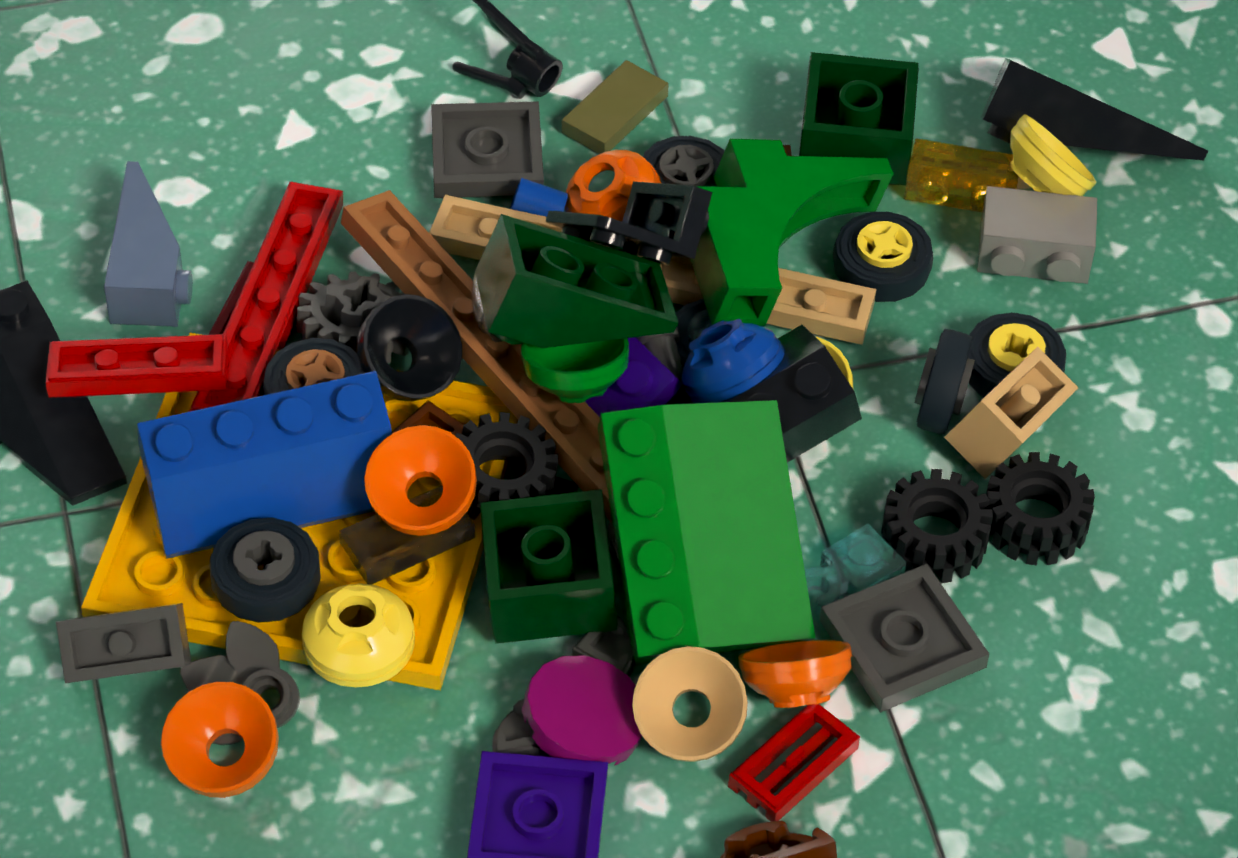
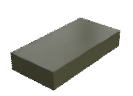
[562,60,669,154]

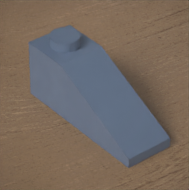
[104,161,193,327]

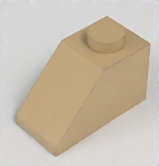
[944,347,1078,479]

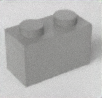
[977,186,1097,284]

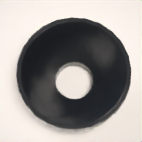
[357,294,462,402]

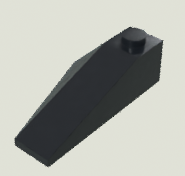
[981,58,1208,161]
[0,280,127,506]

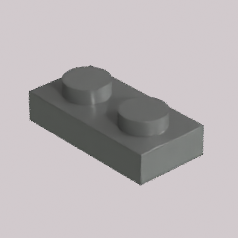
[56,603,191,683]

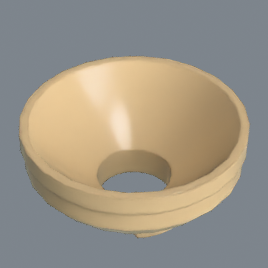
[632,646,748,762]

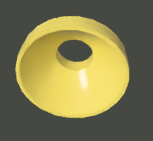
[1010,114,1096,196]
[302,583,415,688]

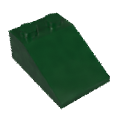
[475,214,678,348]

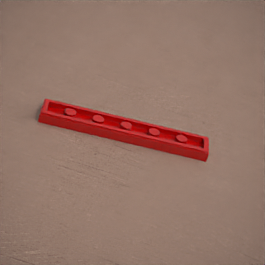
[189,182,343,412]

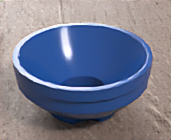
[681,319,785,403]

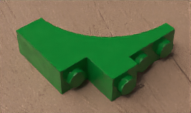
[690,139,893,326]

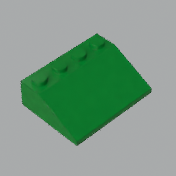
[597,400,816,666]

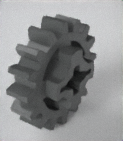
[296,271,409,363]

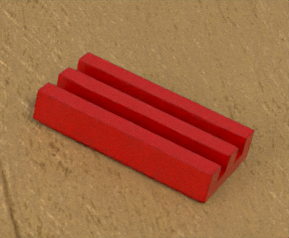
[728,704,860,822]

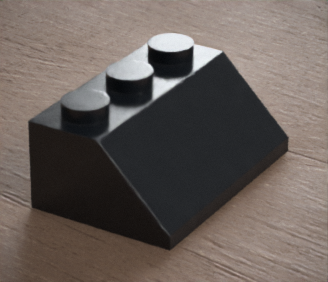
[665,324,862,463]

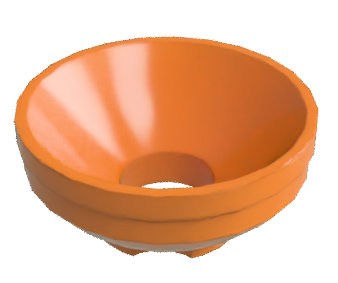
[565,150,661,222]
[364,425,477,536]
[738,640,852,708]
[161,682,279,798]

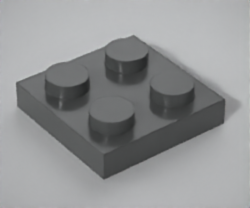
[431,101,544,198]
[820,564,989,713]

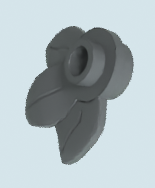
[180,621,300,745]

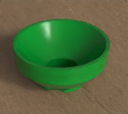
[521,338,629,403]

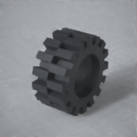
[455,412,558,521]
[986,452,1095,566]
[881,469,993,583]

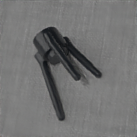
[452,0,563,99]

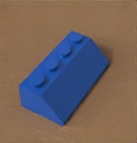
[137,371,392,559]

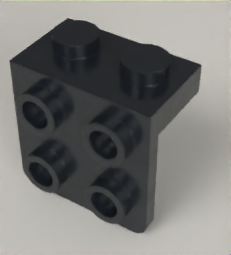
[546,181,713,265]

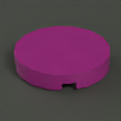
[522,655,642,766]

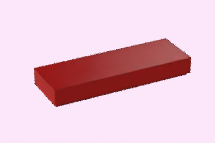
[45,334,228,398]

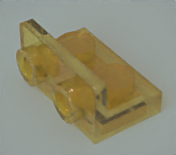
[904,138,1019,213]

